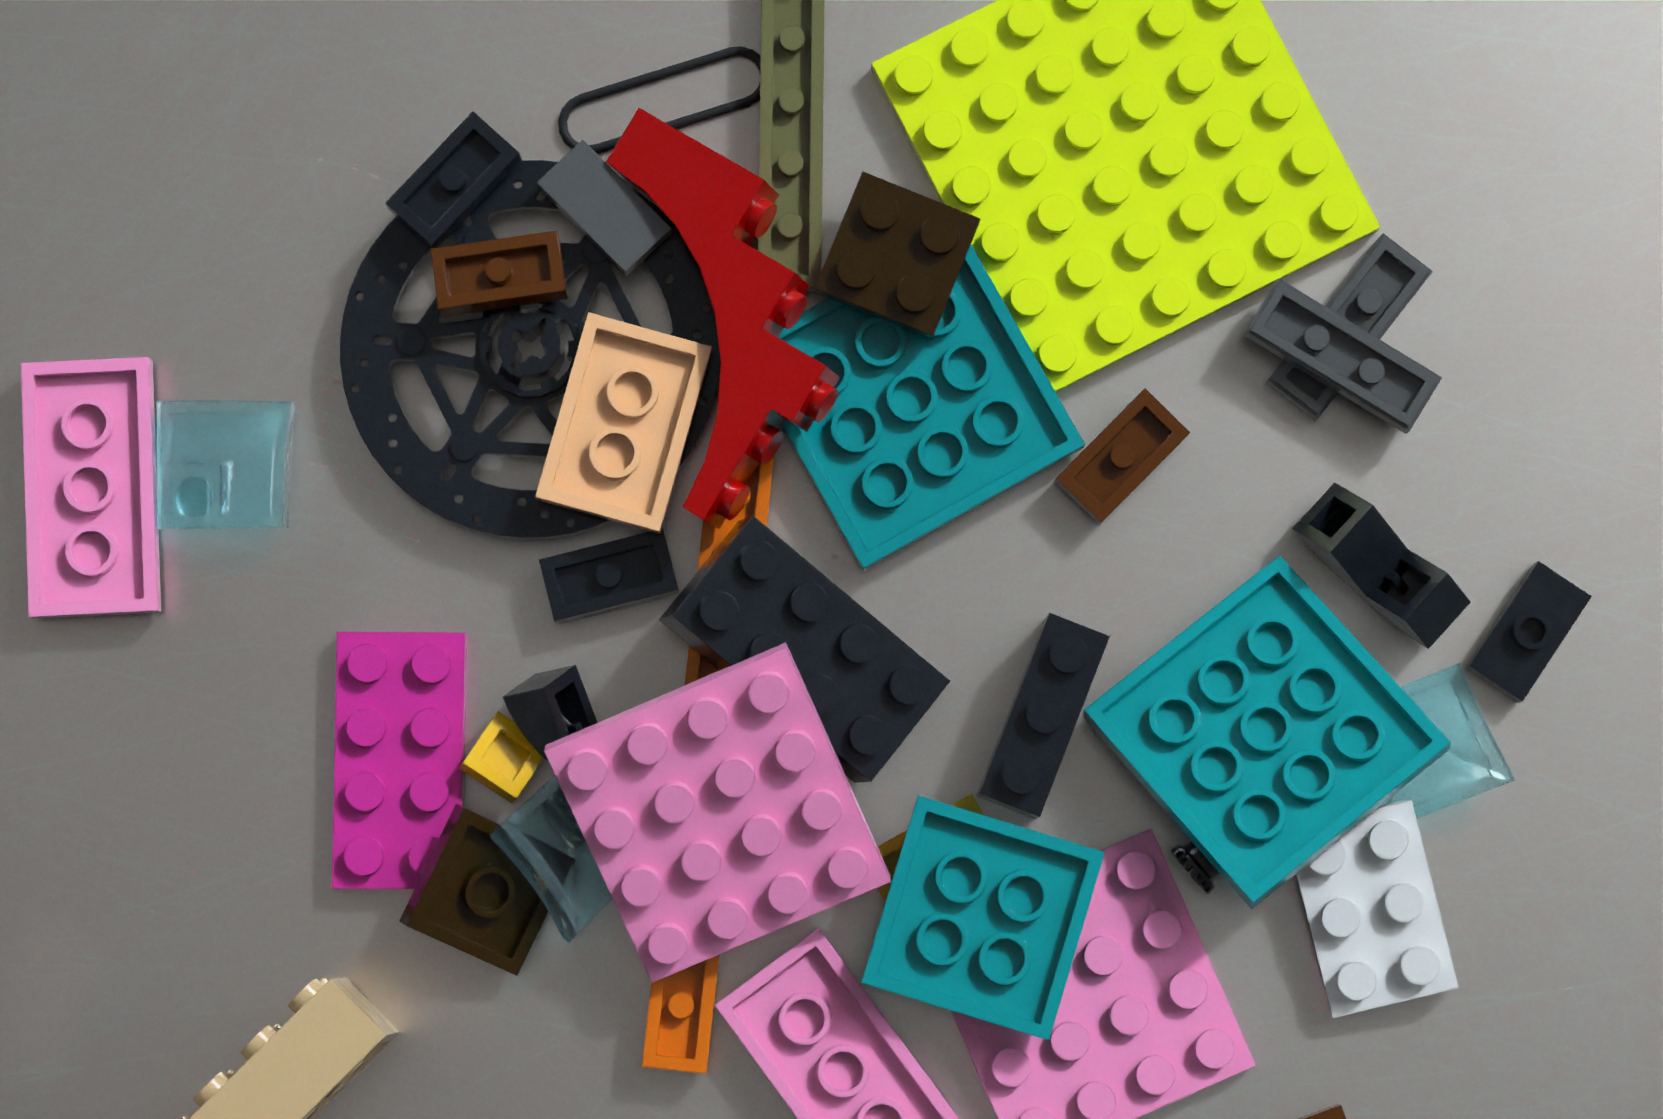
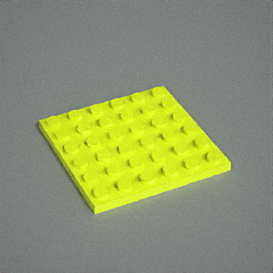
[871,0,1381,393]

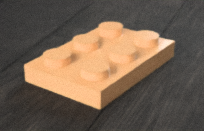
[535,312,712,534]

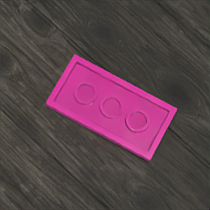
[332,632,467,889]

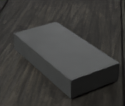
[537,139,672,277]

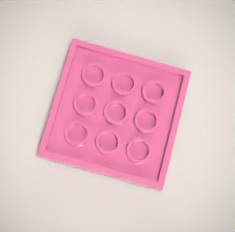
[544,642,891,983]
[950,828,1256,1119]

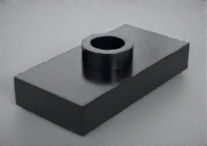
[1465,561,1592,703]

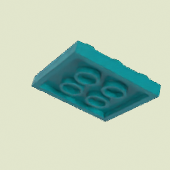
[861,795,1105,1040]

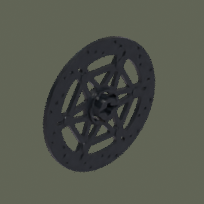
[340,160,721,539]

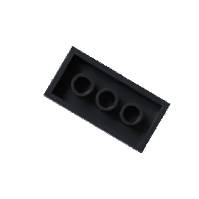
[659,515,950,783]

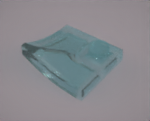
[157,400,296,529]
[1382,663,1515,818]
[490,775,612,943]

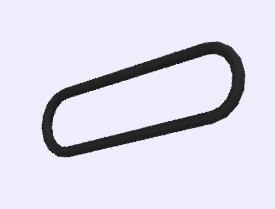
[558,46,761,153]

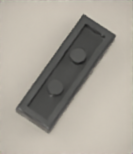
[1265,233,1433,421]
[1244,278,1442,434]

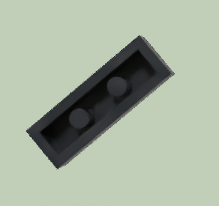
[976,613,1110,819]

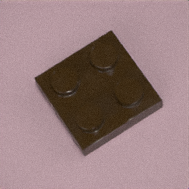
[814,171,981,339]
[399,804,574,976]

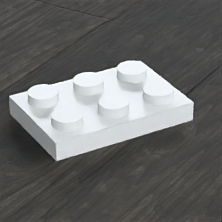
[1296,798,1459,1018]

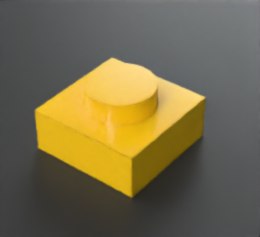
[459,711,543,804]

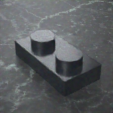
[385,111,522,249]
[539,528,679,623]

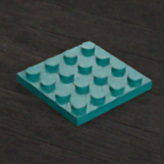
[778,245,1085,571]
[1083,555,1451,909]

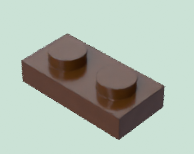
[430,230,568,317]
[1054,388,1190,525]

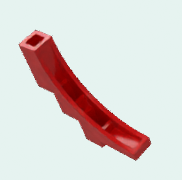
[606,108,840,529]

